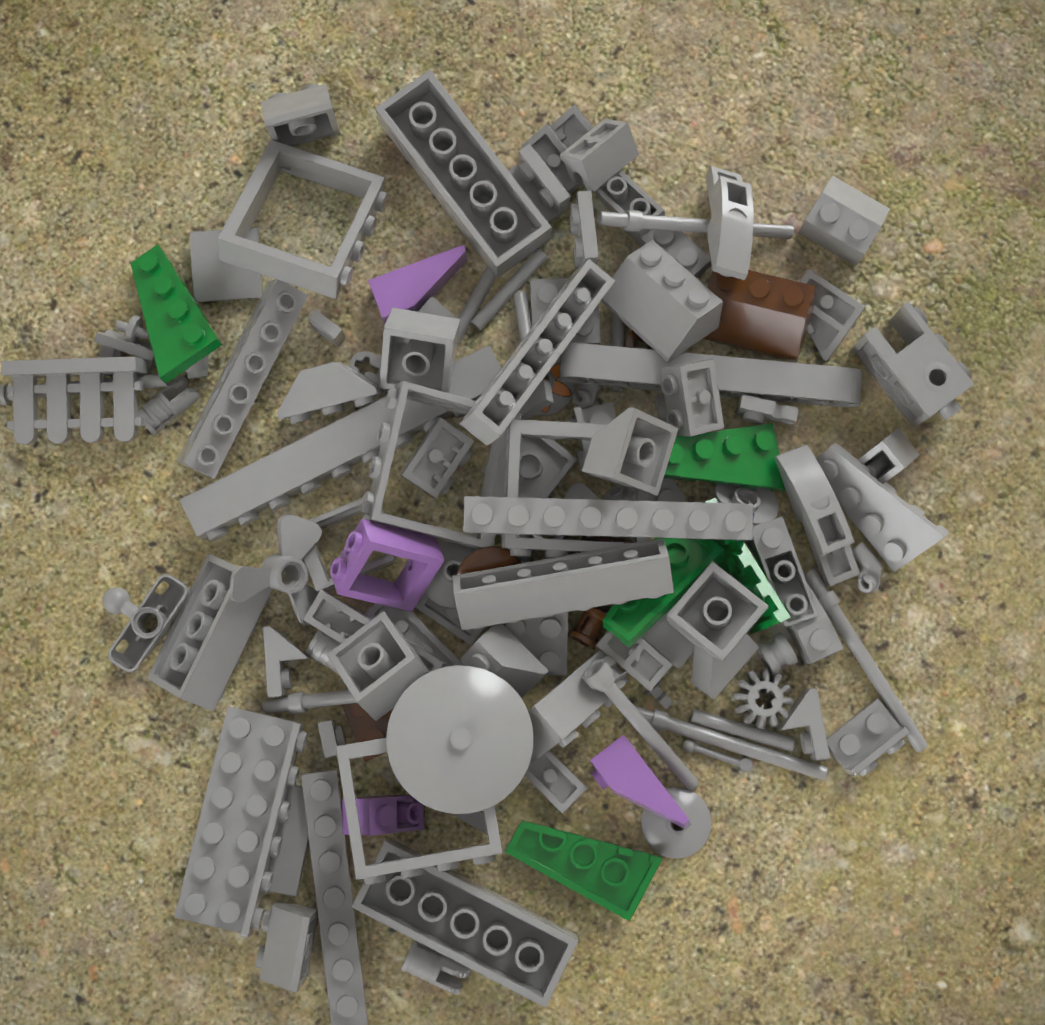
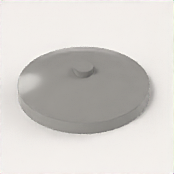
[386,665,533,814]

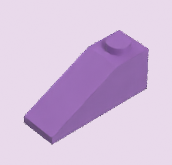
[368,245,467,324]
[590,735,691,829]

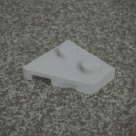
[800,269,866,362]

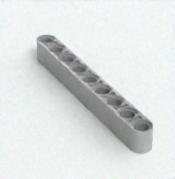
[559,343,862,408]

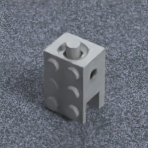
[852,301,974,428]

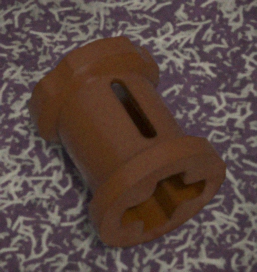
[568,607,606,650]

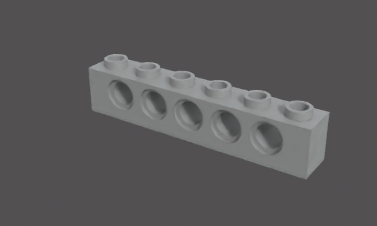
[460,259,615,446]
[176,279,309,479]

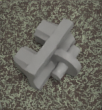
[94,315,155,375]

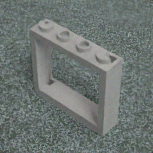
[218,140,388,299]
[361,381,522,549]
[502,419,649,558]
[336,738,502,885]

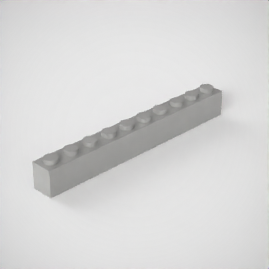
[179,345,501,542]

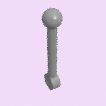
[682,739,753,772]

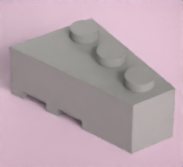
[528,650,629,763]

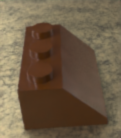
[703,270,816,362]

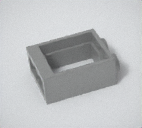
[303,498,397,593]

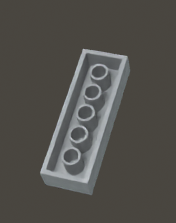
[375,69,552,278]
[352,838,578,1008]

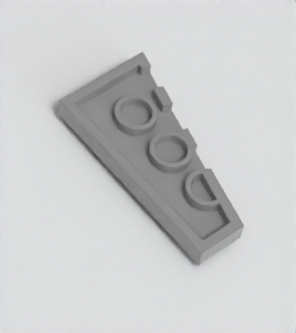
[816,443,949,572]

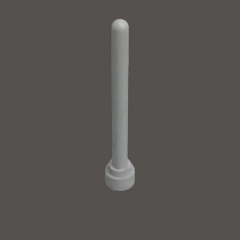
[582,659,698,790]

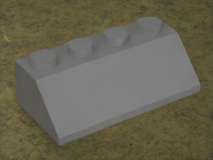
[147,553,272,711]

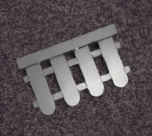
[1,356,148,445]

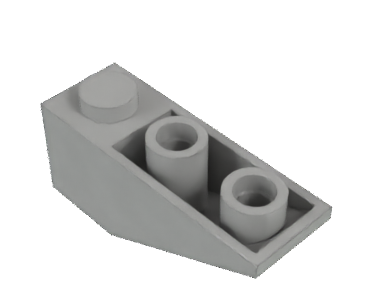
[748,516,819,627]

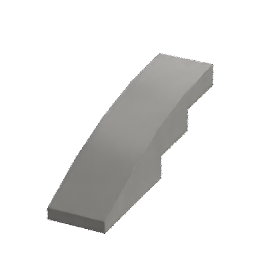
[303,589,447,672]

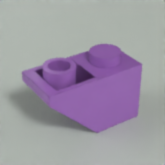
[342,794,424,836]

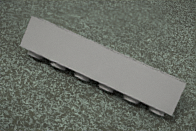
[452,538,674,630]

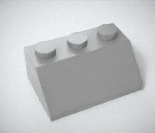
[601,240,723,363]

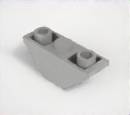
[277,362,384,424]

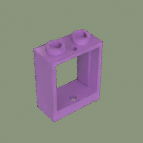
[330,519,444,612]

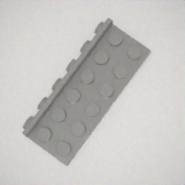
[174,706,308,938]

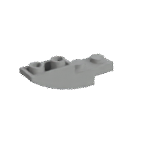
[705,166,754,280]
[594,170,712,278]
[774,445,860,587]

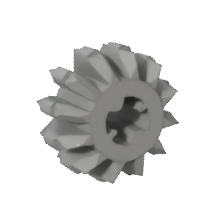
[732,669,793,729]

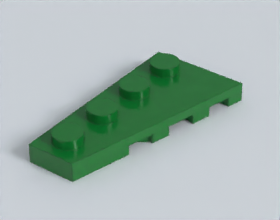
[130,244,223,384]
[664,423,786,492]
[704,497,791,634]
[603,538,725,648]
[505,820,663,922]

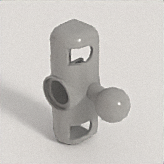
[102,574,190,672]

